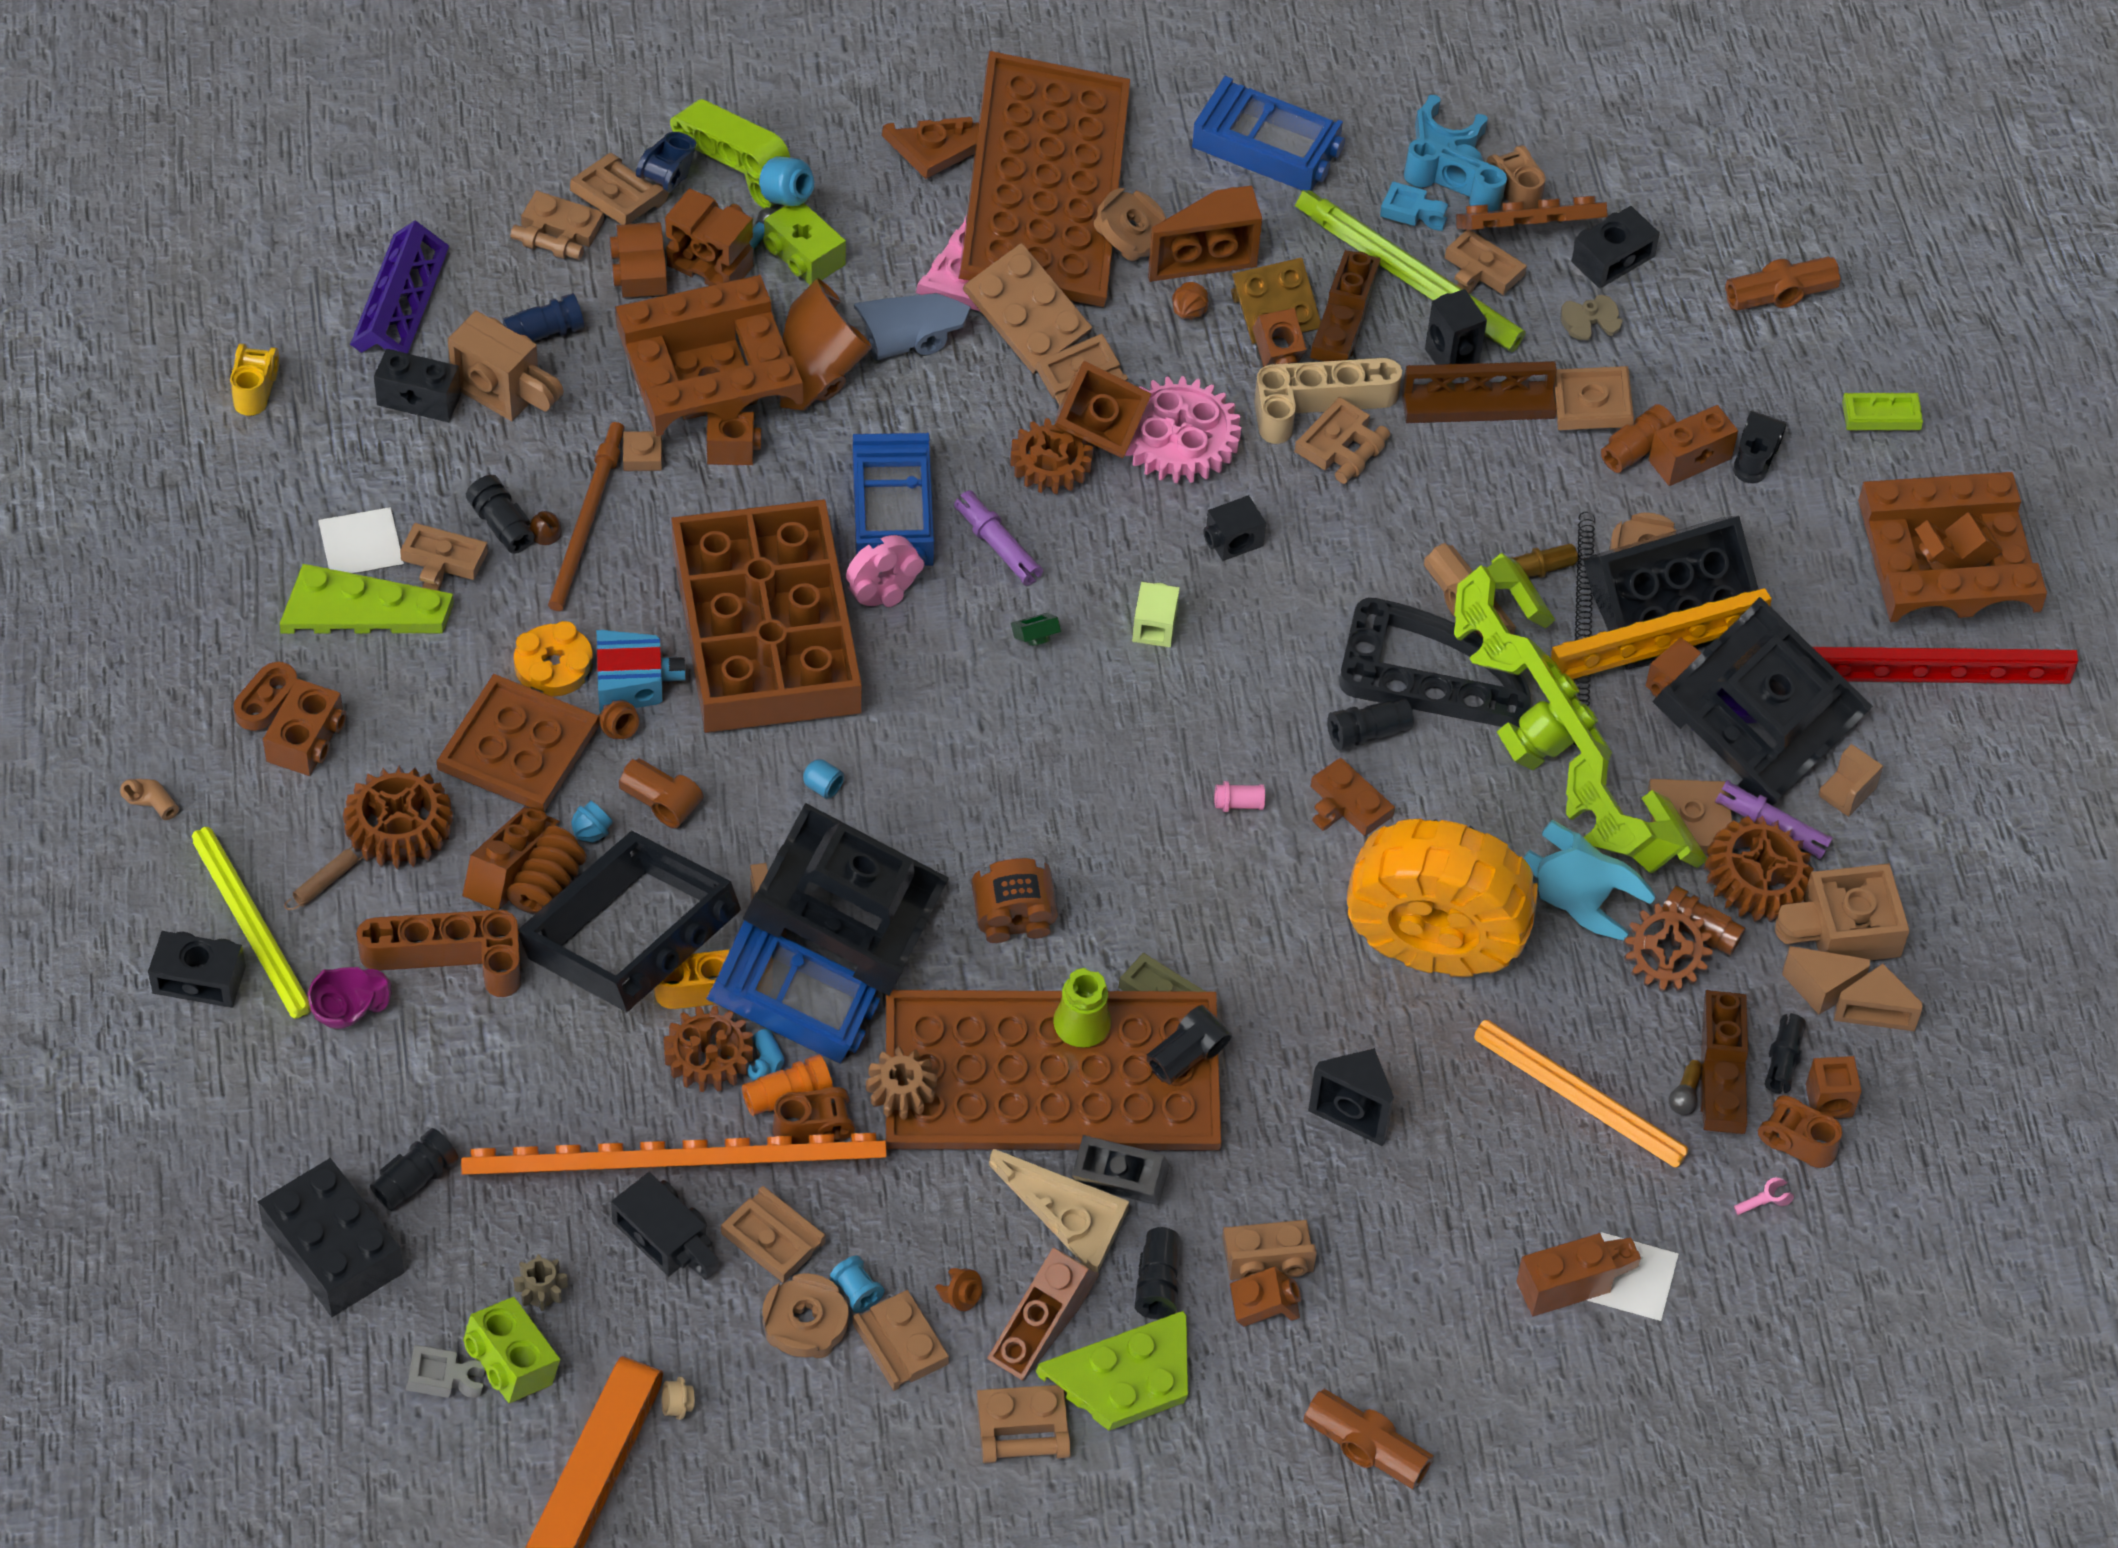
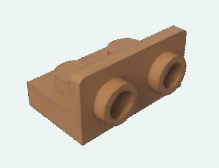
[1222,1220,1316,1280]

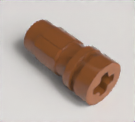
[1601,404,1676,473]
[1660,885,1746,956]

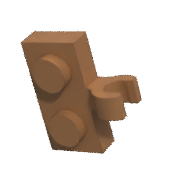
[1445,229,1527,295]
[400,523,488,591]

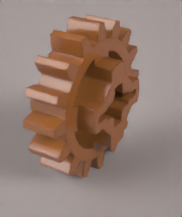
[1010,418,1093,494]
[1623,902,1713,992]

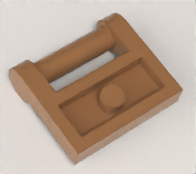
[570,153,669,225]
[977,1385,1070,1463]

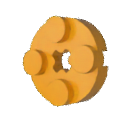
[514,621,593,697]

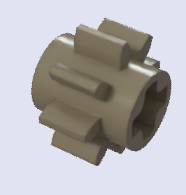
[513,1254,568,1311]

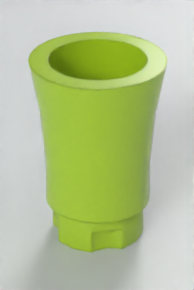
[1053,968,1111,1048]

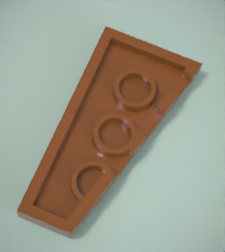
[1456,196,1608,230]

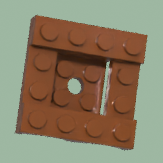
[615,275,803,436]
[1858,472,2047,623]

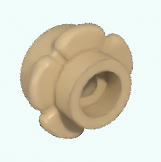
[661,1377,694,1420]

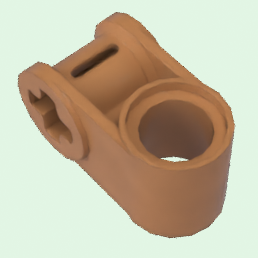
[1486,145,1546,208]

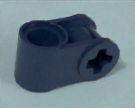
[636,132,696,193]

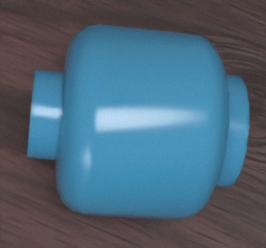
[759,156,815,206]

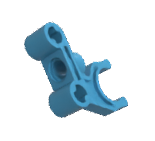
[1403,95,1507,211]

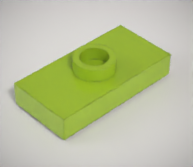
[1842,393,1923,430]

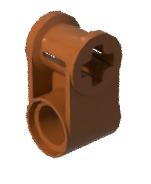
[772,1087,855,1144]
[1757,1095,1842,1168]

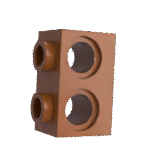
[263,679,346,776]

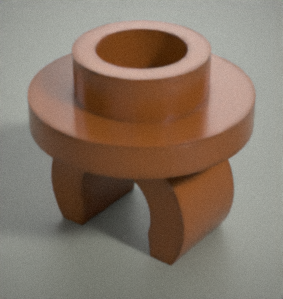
[935,1268,982,1312]

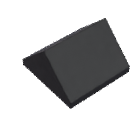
[1308,1048,1394,1146]

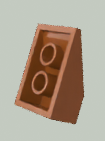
[1148,185,1262,282]

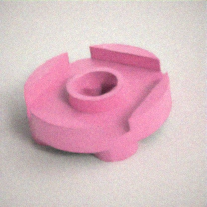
[846,535,924,607]

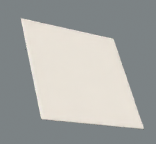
[318,507,404,573]
[1587,1232,1679,1321]

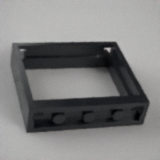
[518,830,741,1012]

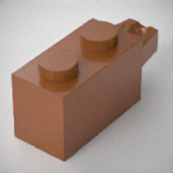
[1516,1233,1641,1317]

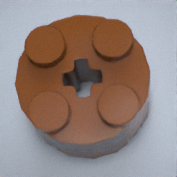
[971,858,1058,943]

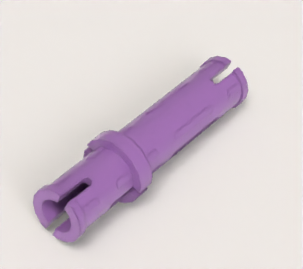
[954,490,1043,586]
[1715,780,1833,860]

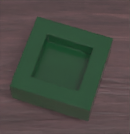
[1011,613,1061,646]

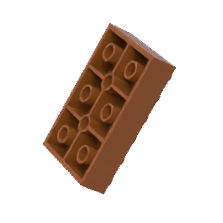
[671,499,862,733]

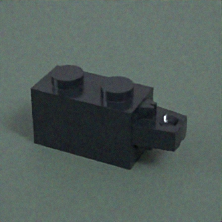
[611,1171,719,1280]

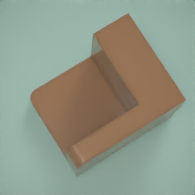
[1818,744,1883,817]

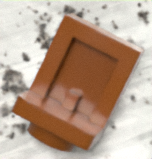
[1230,1266,1301,1327]

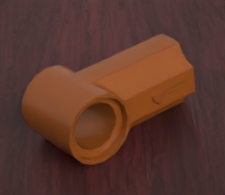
[619,758,704,828]

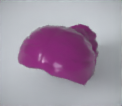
[307,967,392,1029]

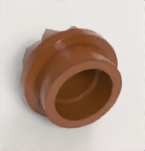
[1172,282,1209,321]
[598,700,639,739]

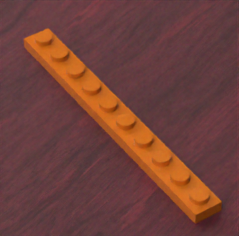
[461,1133,886,1175]

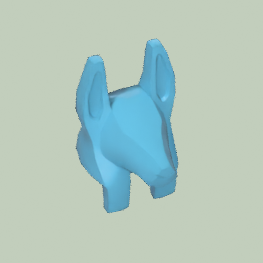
[1524,820,1655,940]

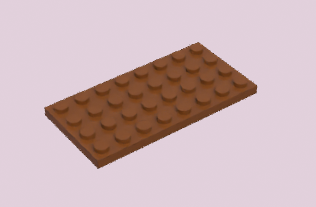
[958,51,1130,307]
[886,990,1221,1150]

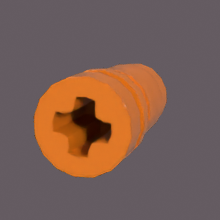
[742,1054,833,1116]

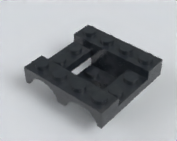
[1652,597,1873,806]
[743,803,949,996]

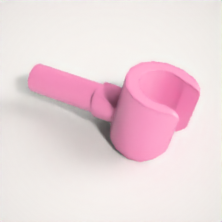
[1734,1177,1794,1215]

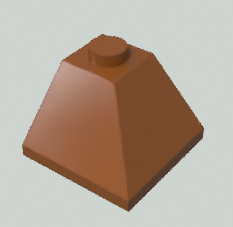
[1054,361,1152,458]

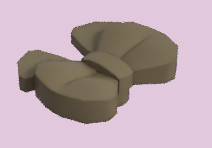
[1560,294,1623,341]

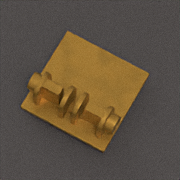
[1231,257,1321,344]

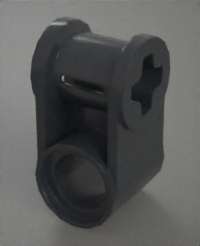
[1733,410,1787,483]

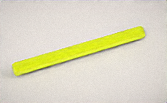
[192,827,311,1019]

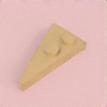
[989,1149,1129,1273]

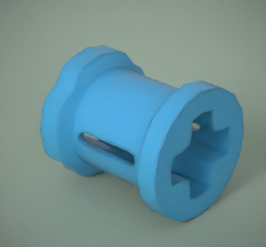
[830,1255,885,1313]

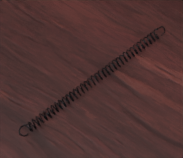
[1573,511,1595,746]

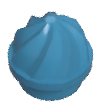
[571,800,614,842]

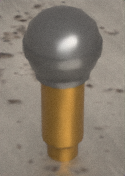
[1669,1060,1702,1115]

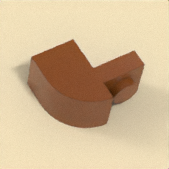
[1915,512,2003,570]

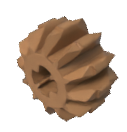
[866,1046,937,1120]

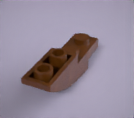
[1310,250,1381,361]
[1700,990,1748,1134]

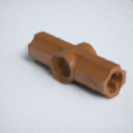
[1725,256,1841,311]
[1303,1388,1434,1489]

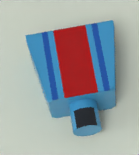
[596,630,685,713]

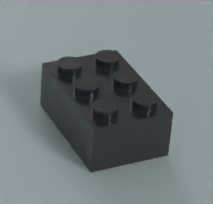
[258,1158,404,1317]

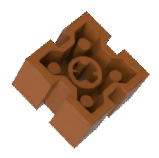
[665,188,753,286]

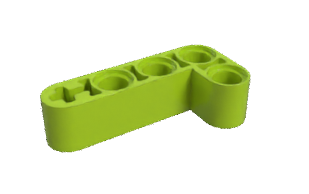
[670,99,791,209]

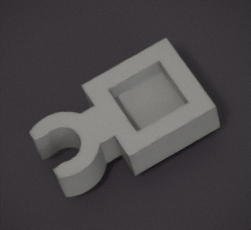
[406,1345,485,1398]

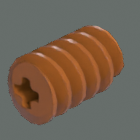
[506,825,587,913]

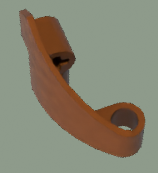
[780,278,872,411]

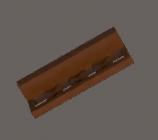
[1402,361,1557,423]

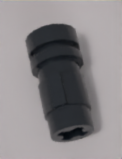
[466,474,535,554]
[1327,699,1414,751]
[370,1128,459,1211]
[1134,1227,1180,1320]

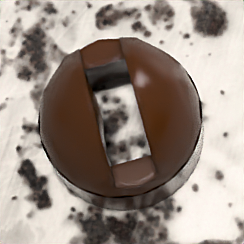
[530,511,561,545]

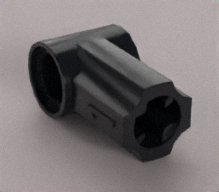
[1146,1005,1232,1085]

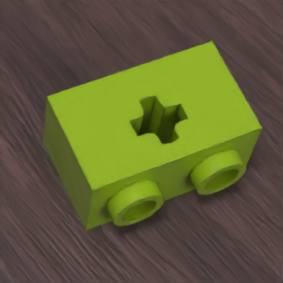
[763,203,846,285]

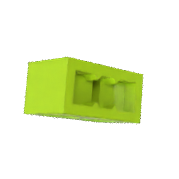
[463,1296,560,1403]

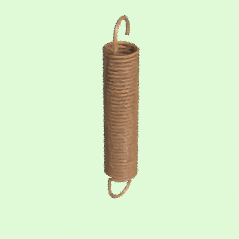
[284,846,363,910]

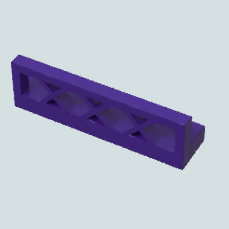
[350,220,449,353]

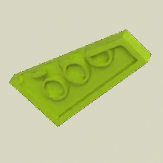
[279,564,454,634]

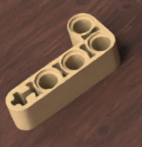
[1254,358,1402,444]

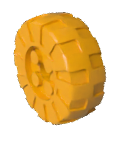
[1347,818,1538,977]

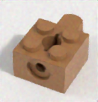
[447,310,564,421]
[1775,863,1910,960]

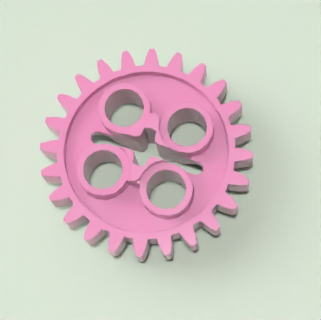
[1125,376,1241,483]

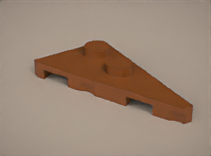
[881,117,979,179]

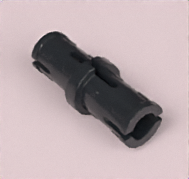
[1764,1013,1806,1094]

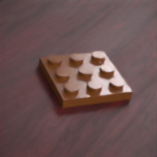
[437,673,600,812]

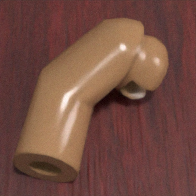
[120,779,179,820]

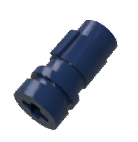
[502,293,585,342]

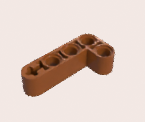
[356,910,521,997]

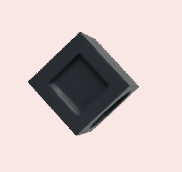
[1203,495,1266,561]

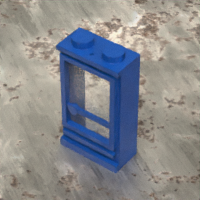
[1192,76,1345,191]
[852,433,934,566]
[706,920,881,1064]

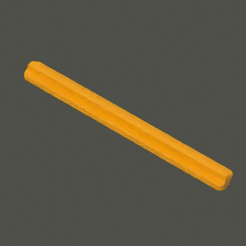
[1474,1020,1688,1167]

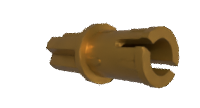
[1511,543,1578,578]

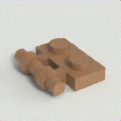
[510,190,604,260]
[1294,397,1391,484]

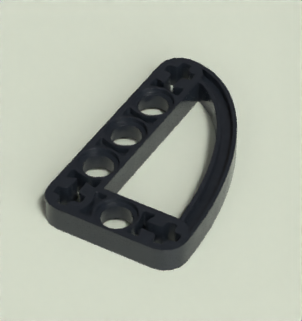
[1339,598,1531,727]

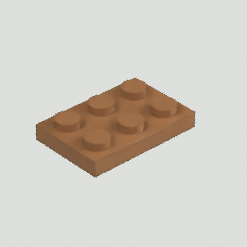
[963,243,1092,374]

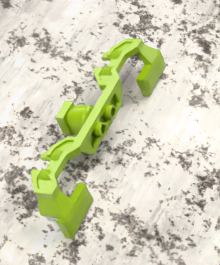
[1454,553,1707,873]

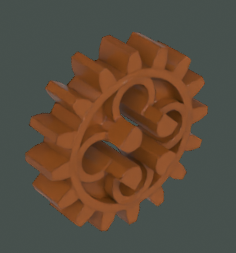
[664,1005,754,1092]

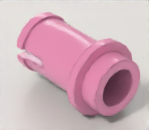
[1214,781,1265,812]

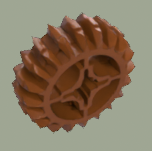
[343,765,453,869]
[1704,815,1814,922]

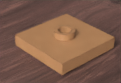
[1554,366,1634,430]
[1648,779,1733,854]

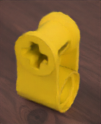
[230,343,279,416]

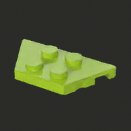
[1036,1311,1188,1431]

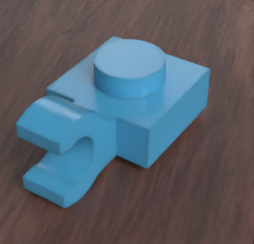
[1380,182,1448,231]

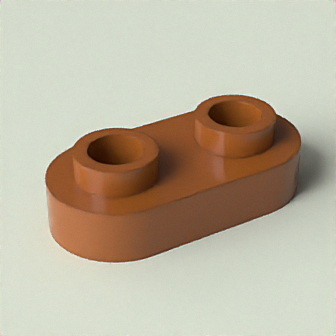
[233,662,297,731]

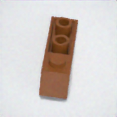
[462,806,560,910]
[987,1247,1099,1381]

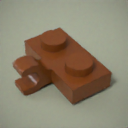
[1310,757,1395,836]

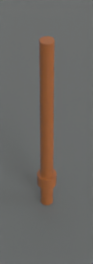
[548,422,625,611]

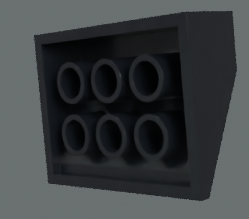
[1583,516,1759,669]

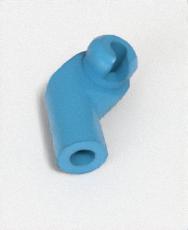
[747,1029,785,1081]

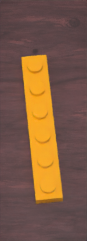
[1551,588,1772,679]

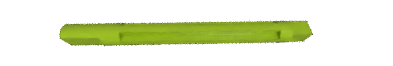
[1294,190,1526,353]

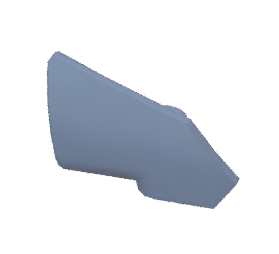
[854,293,971,361]

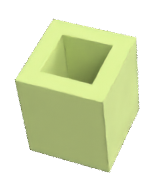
[1132,582,1180,648]

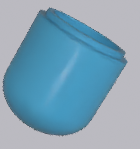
[803,759,844,799]

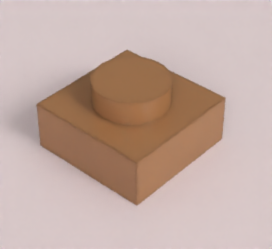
[623,431,662,471]

